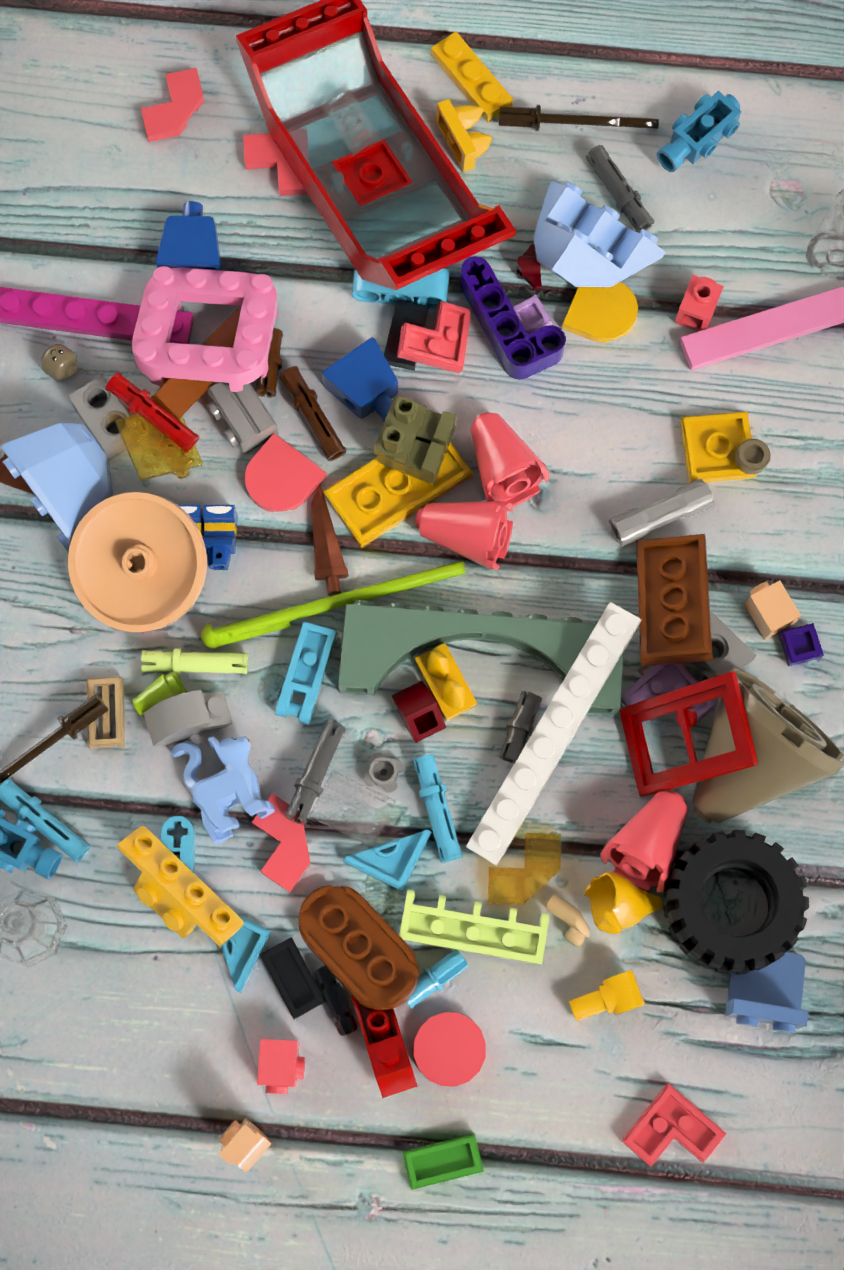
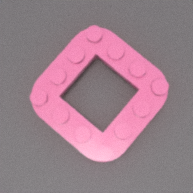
[132,266,279,392]

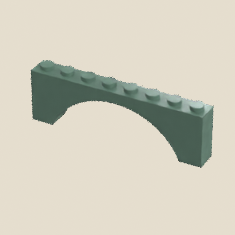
[338,600,623,715]

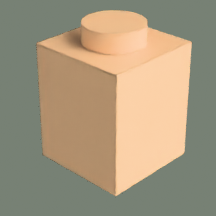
[744,581,801,640]

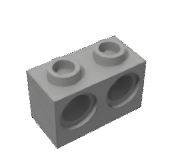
[68,375,143,460]

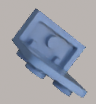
[725,952,809,1034]

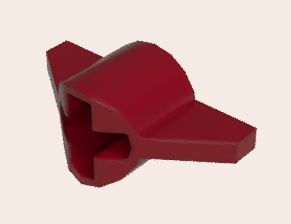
[516,244,542,290]

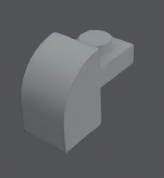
[144,689,233,746]

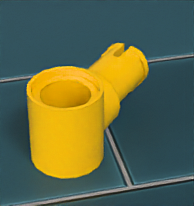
[569,970,645,1021]

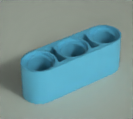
[352,268,450,309]

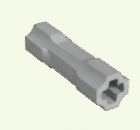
[609,478,714,547]

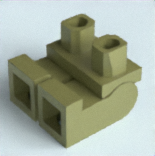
[373,396,456,485]

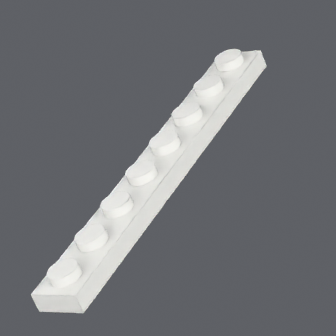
[466,602,641,865]

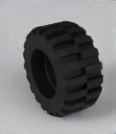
[663,830,809,975]

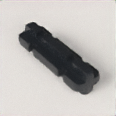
[314,966,357,1036]

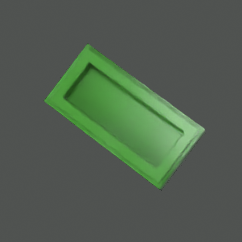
[403,1134,484,1190]

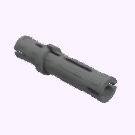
[586,145,655,233]
[284,720,346,825]

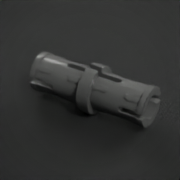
[498,691,542,763]

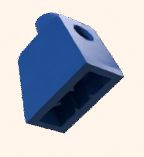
[156,201,222,270]
[321,336,398,421]

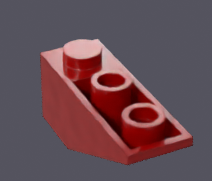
[351,995,418,1098]

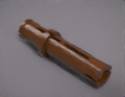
[279,366,347,461]

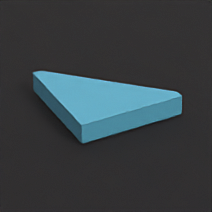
[343,829,432,892]
[221,916,271,993]

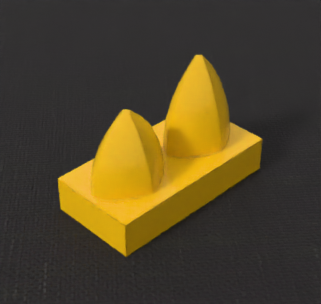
[435,99,492,173]
[414,643,477,721]

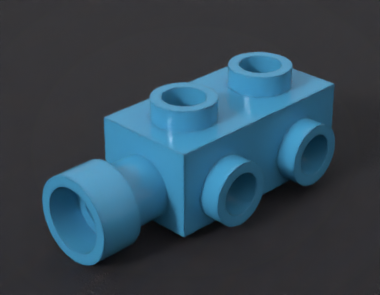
[656,90,742,172]
[0,810,63,880]

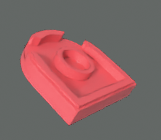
[245,433,327,512]

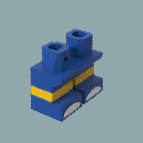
[178,505,238,570]

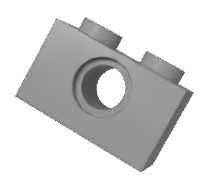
[689,611,757,680]

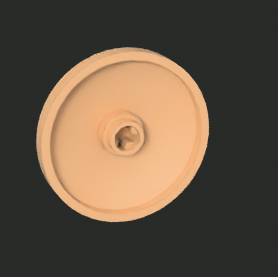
[68,492,207,632]

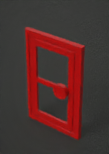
[619,671,758,797]

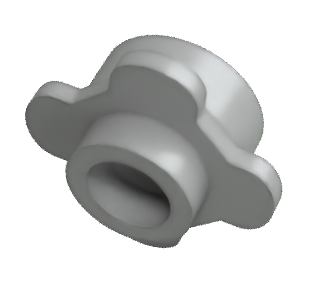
[364,753,403,793]

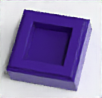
[778,623,824,666]

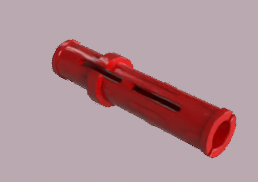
[105,372,200,453]

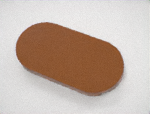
[298,885,419,1010]

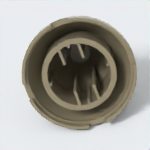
[692,668,844,824]

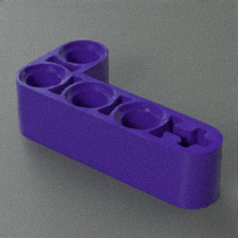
[460,256,566,380]

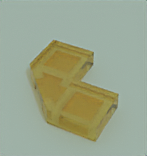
[487,833,561,906]

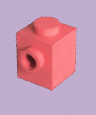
[674,275,724,332]
[257,1039,305,1094]

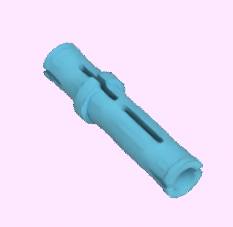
[413,754,463,863]
[0,778,91,863]

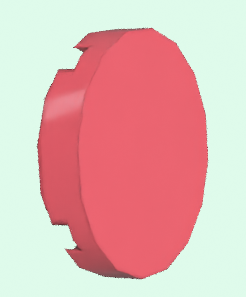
[413,1012,486,1087]

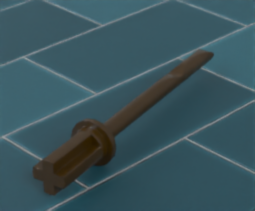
[498,105,659,131]
[0,694,108,783]

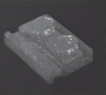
[309,770,396,848]

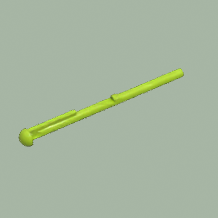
[200,561,466,648]

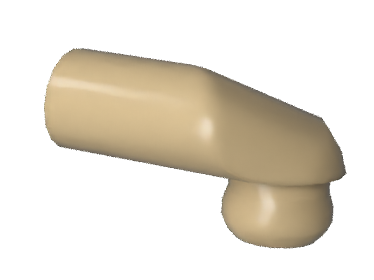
[546,895,590,947]

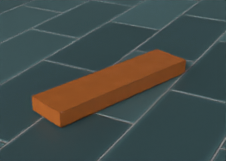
[151,309,240,420]

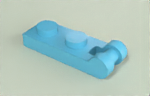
[275,621,337,724]

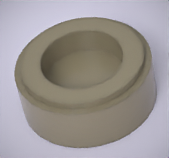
[735,439,771,475]

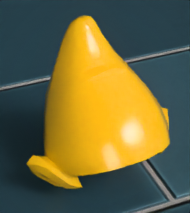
[584,872,664,934]

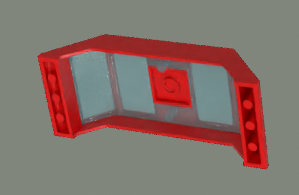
[236,0,516,290]

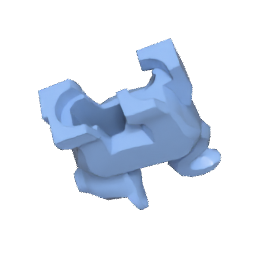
[171,736,276,844]

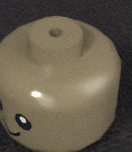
[41,344,78,381]

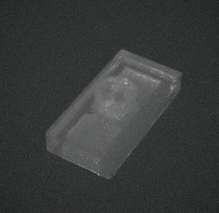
[320,83,381,155]

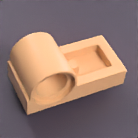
[219,1117,272,1172]

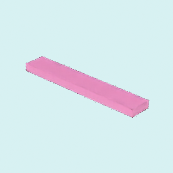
[679,286,844,371]

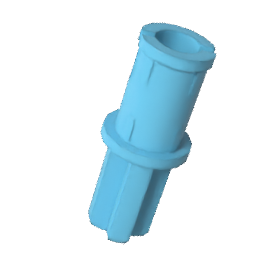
[406,950,468,1009]

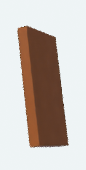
[636,534,713,666]

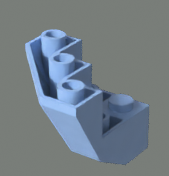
[533,180,666,287]
[1,423,113,553]

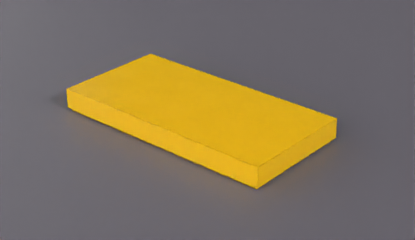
[323,442,473,548]

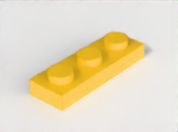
[431,32,513,123]

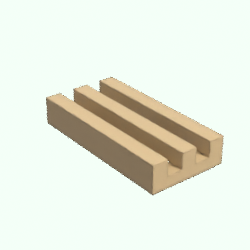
[87,676,125,750]

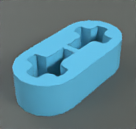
[161,816,196,873]

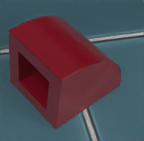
[391,681,447,743]

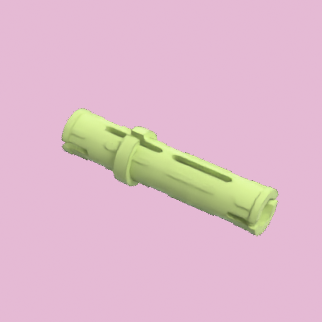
[141,648,248,676]

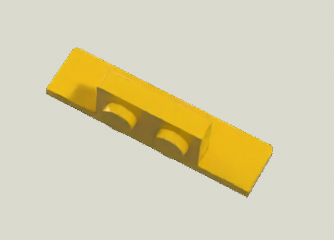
[117,826,244,947]

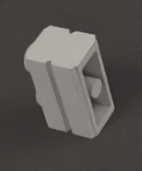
[206,382,278,454]

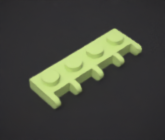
[399,889,550,965]

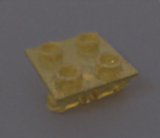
[115,415,203,481]

